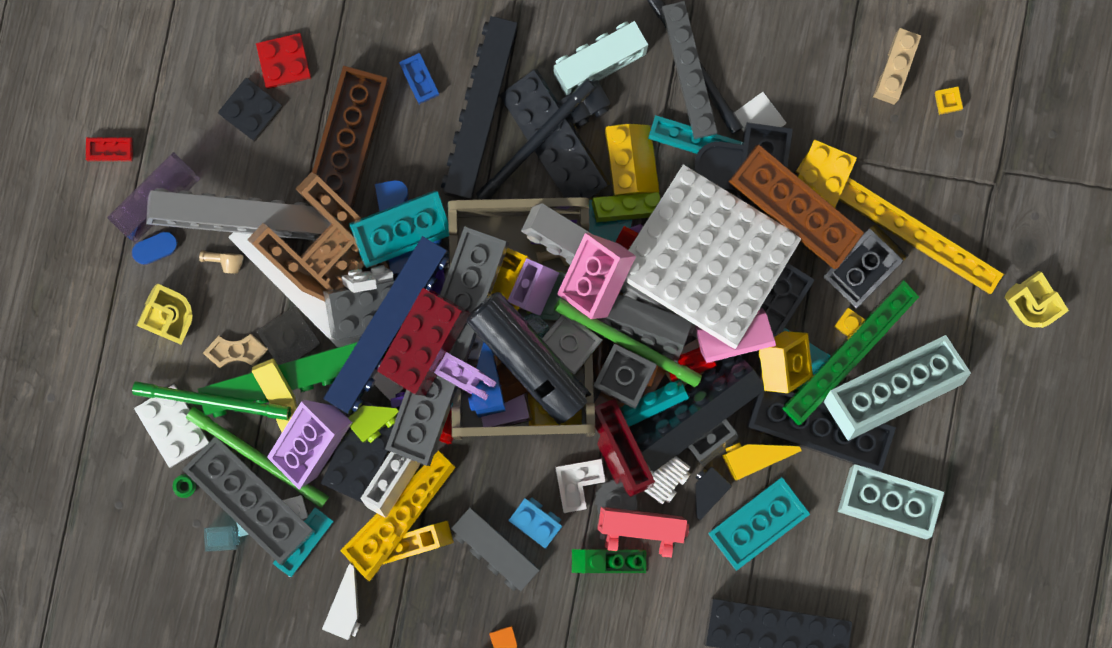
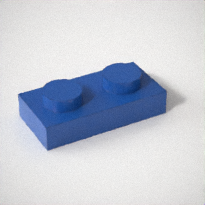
[399,53,439,105]

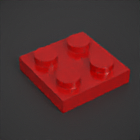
[256,33,311,89]

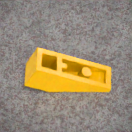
[383,521,454,564]

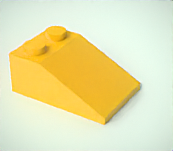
[722,443,802,481]

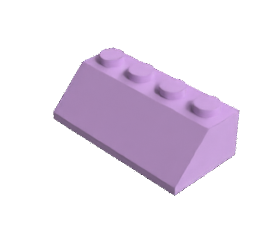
[267,400,352,490]

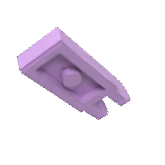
[434,352,496,400]

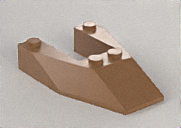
[247,172,394,302]

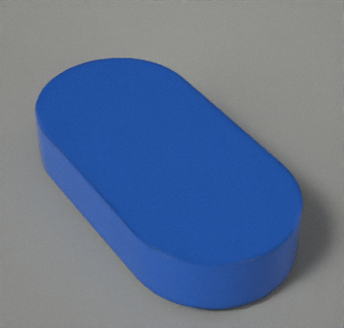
[132,232,178,265]

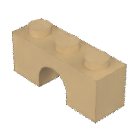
[873,28,921,105]

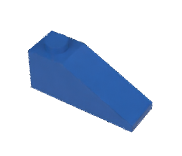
[468,342,506,418]

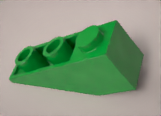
[572,549,646,573]

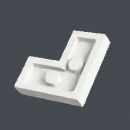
[342,265,394,293]
[555,459,605,513]

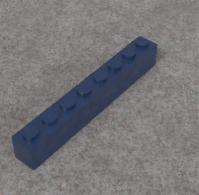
[323,236,450,414]

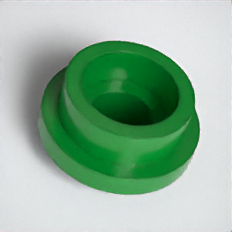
[172,475,196,498]

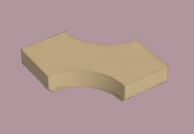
[203,334,269,369]

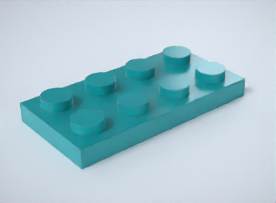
[349,190,449,268]
[708,477,810,571]

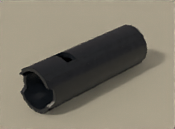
[466,292,592,425]

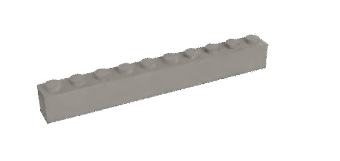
[521,204,699,342]

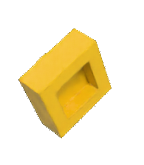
[935,87,963,115]
[834,308,865,337]

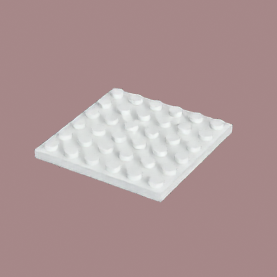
[625,165,801,349]

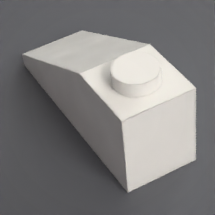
[322,563,361,640]

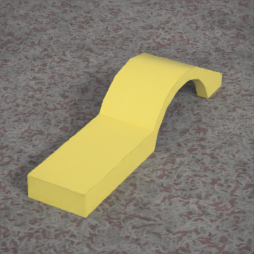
[252,358,297,432]

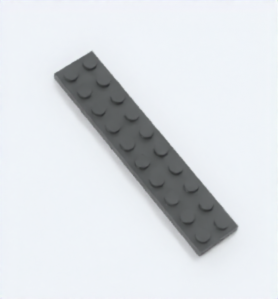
[385,226,510,466]

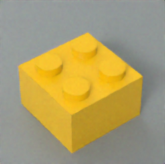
[759,331,813,393]

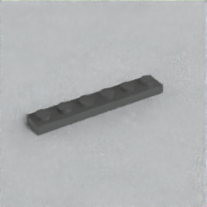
[662,1,717,139]

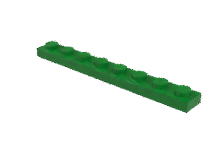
[782,280,919,425]

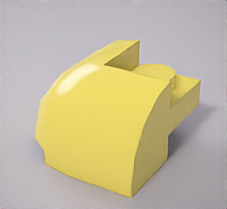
[1005,271,1069,328]
[136,284,193,345]

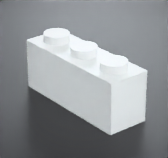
[361,452,421,518]

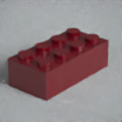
[377,288,470,396]

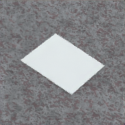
[734,92,786,132]

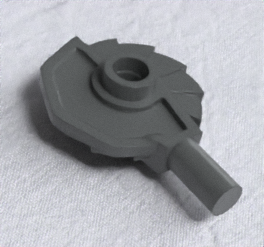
[595,480,637,540]

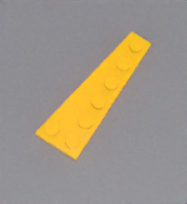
[340,451,455,581]

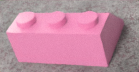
[557,233,636,319]
[695,308,776,363]

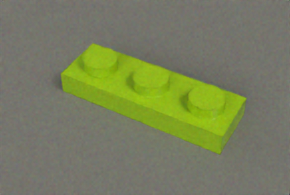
[592,192,661,222]

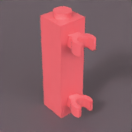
[597,507,689,557]

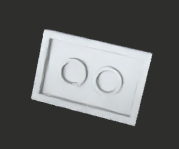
[134,384,209,468]

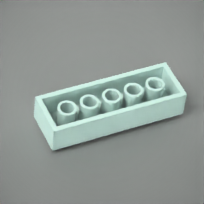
[824,335,971,441]

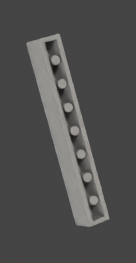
[146,188,331,240]

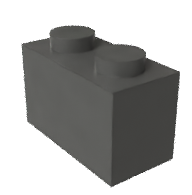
[688,419,740,466]

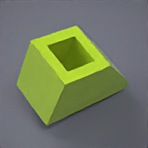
[348,405,399,443]

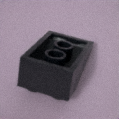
[824,224,909,309]

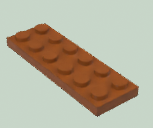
[729,145,864,269]

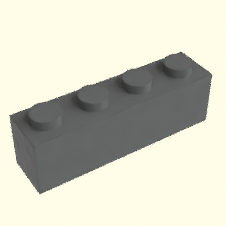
[451,508,539,591]

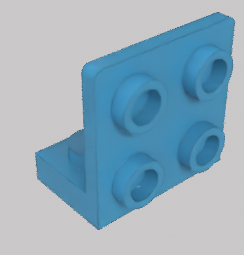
[508,497,562,549]

